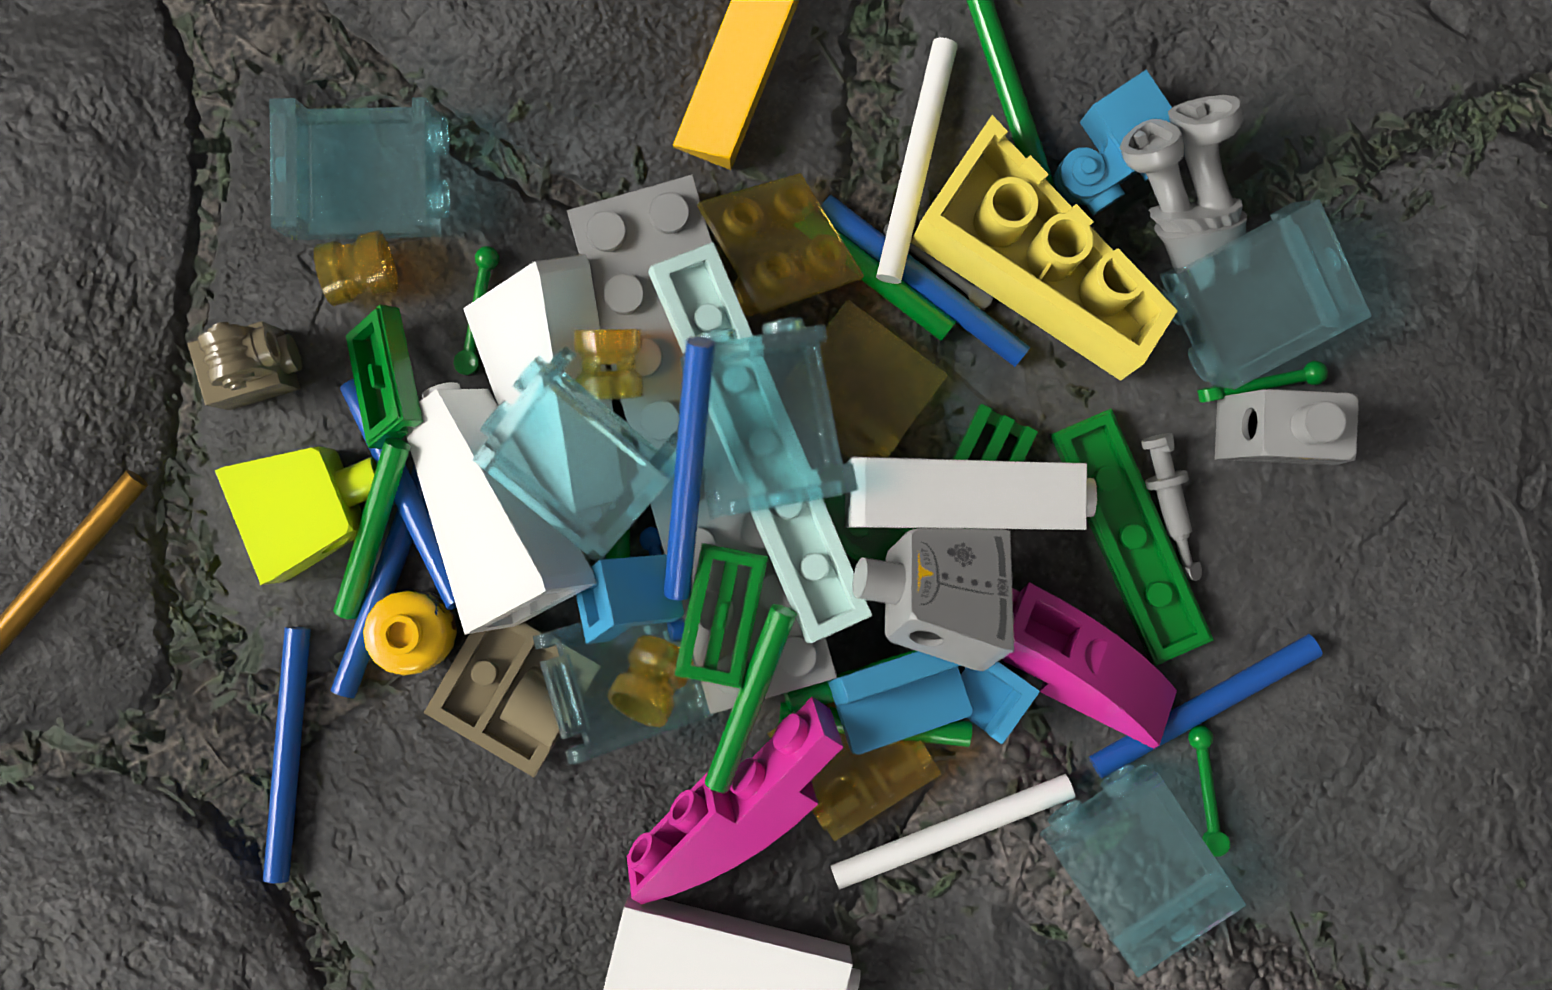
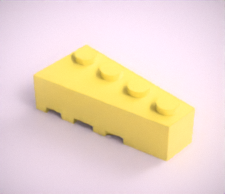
[911,115,1178,381]

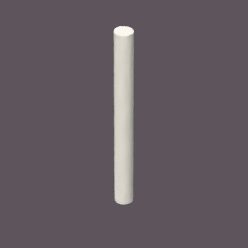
[876,37,957,284]
[830,774,1076,890]

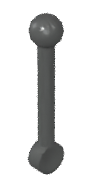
[883,222,993,310]

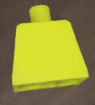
[215,447,377,585]

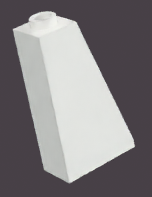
[463,254,627,529]
[406,382,597,634]
[845,457,1097,530]
[603,891,861,990]

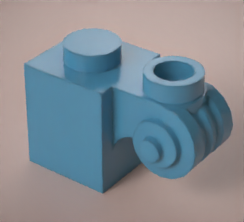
[1053,69,1172,216]

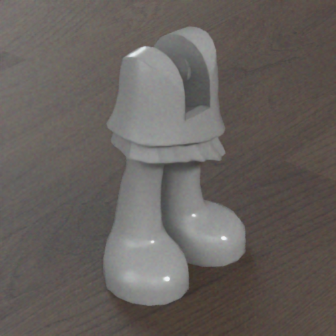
[1120,95,1249,294]

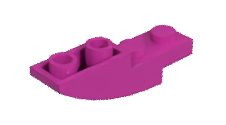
[1001,583,1177,749]
[627,696,843,904]

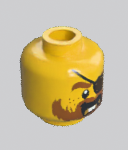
[363,589,457,676]

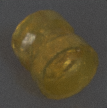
[314,230,398,306]
[574,329,643,399]
[607,635,694,727]

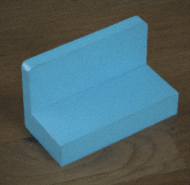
[828,651,973,754]

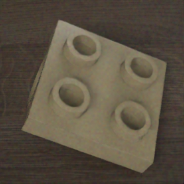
[423,621,602,777]

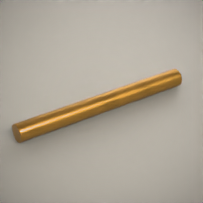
[0,470,148,655]

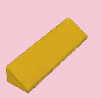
[673,0,799,170]

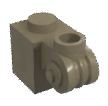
[187,321,302,410]

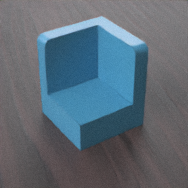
[576,554,684,644]
[959,662,1040,744]

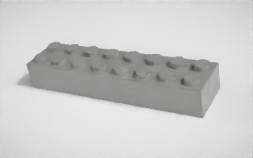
[567,175,837,714]

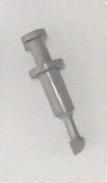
[1141,433,1202,581]

